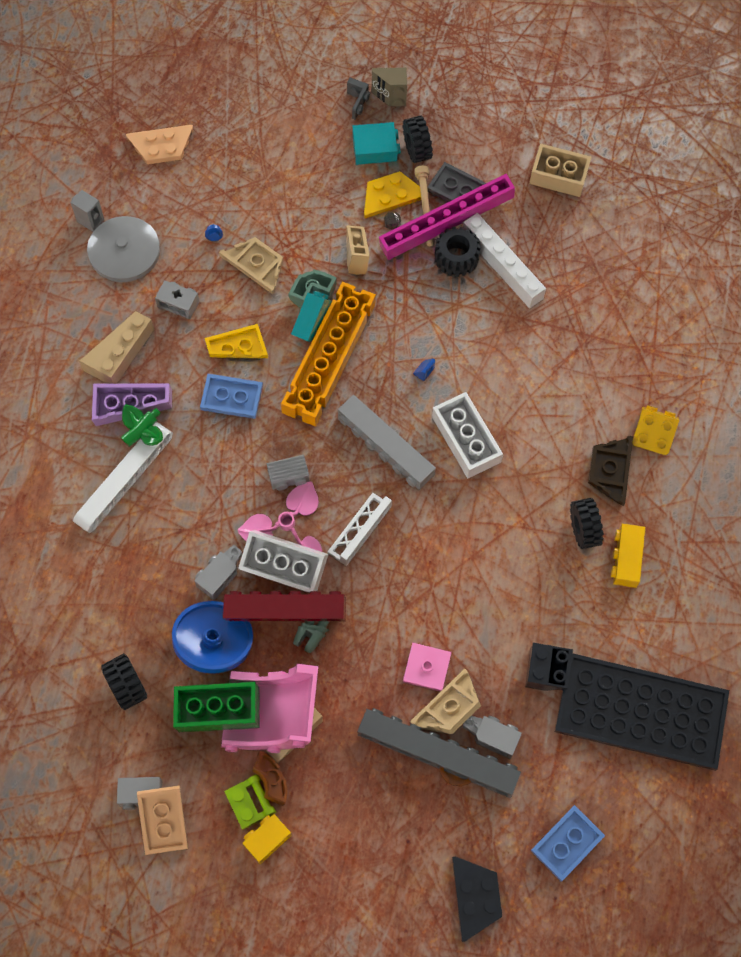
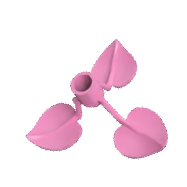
[238,481,322,552]

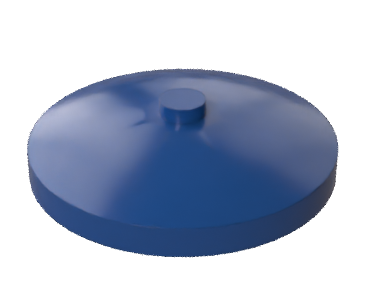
[172,601,253,674]

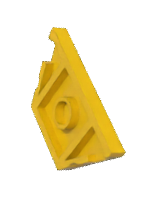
[364,171,421,219]

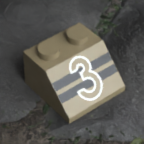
[371,67,407,107]

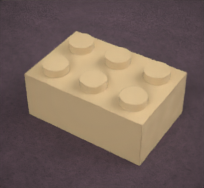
[529,143,591,197]

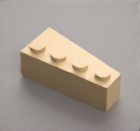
[79,311,154,384]

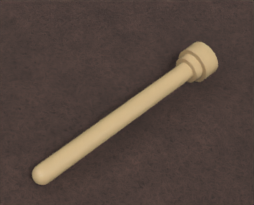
[414,165,434,247]

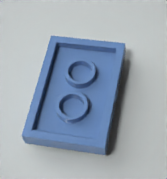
[200,374,263,419]
[531,805,605,882]

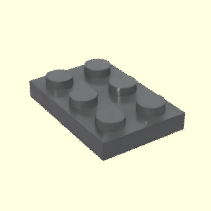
[427,162,486,202]

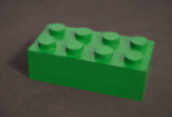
[173,682,260,733]

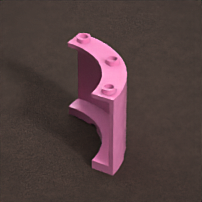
[221,664,318,753]

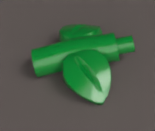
[120,404,163,447]

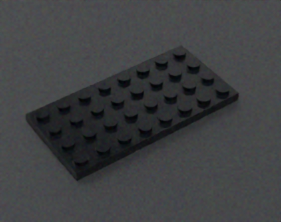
[554,653,730,771]

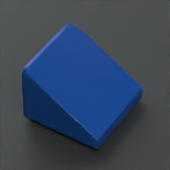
[413,358,435,381]

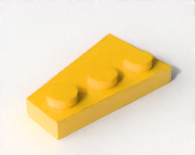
[205,324,268,358]

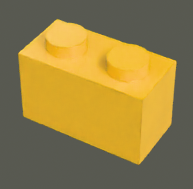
[242,814,292,865]

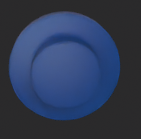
[205,224,223,241]

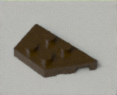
[588,436,633,506]

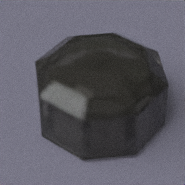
[384,211,401,230]

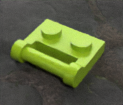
[224,774,276,830]

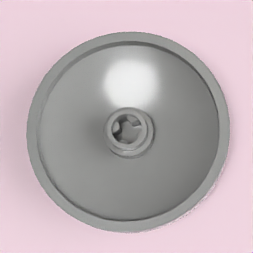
[87,216,160,282]

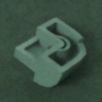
[288,269,337,308]

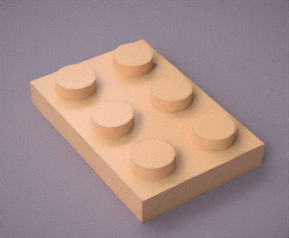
[137,786,188,855]

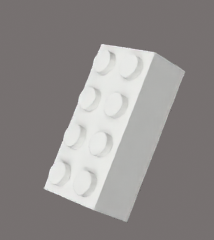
[432,392,503,479]
[238,530,328,592]

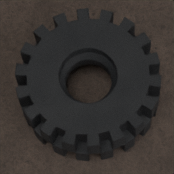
[402,115,433,163]
[570,498,604,549]

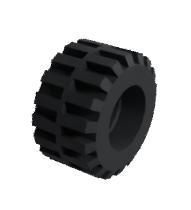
[434,227,481,277]
[101,653,147,710]

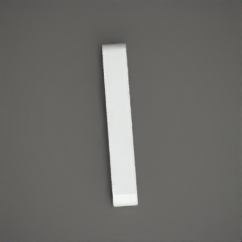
[73,422,173,533]

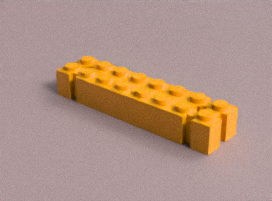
[281,282,376,427]

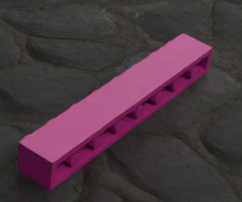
[379,174,515,260]

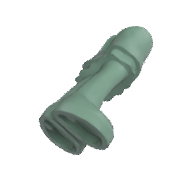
[293,621,330,653]

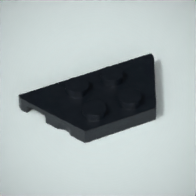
[452,856,502,942]

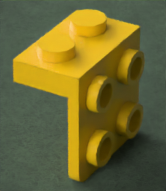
[632,405,679,455]

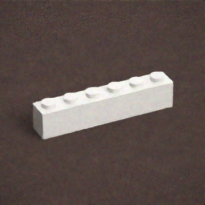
[463,213,546,309]

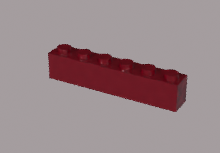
[223,591,346,622]

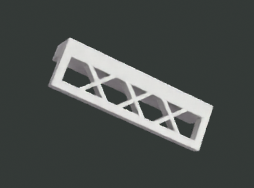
[327,493,392,566]

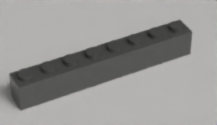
[357,708,521,798]

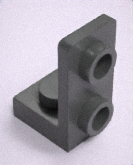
[347,78,370,120]

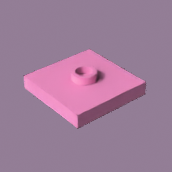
[403,643,451,692]

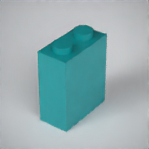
[352,122,401,165]
[291,291,332,342]

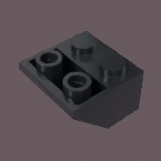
[525,643,573,691]

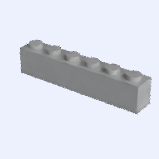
[338,394,436,490]

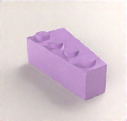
[92,383,172,426]

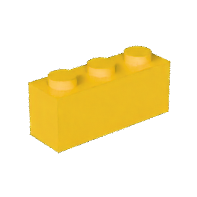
[611,523,645,588]

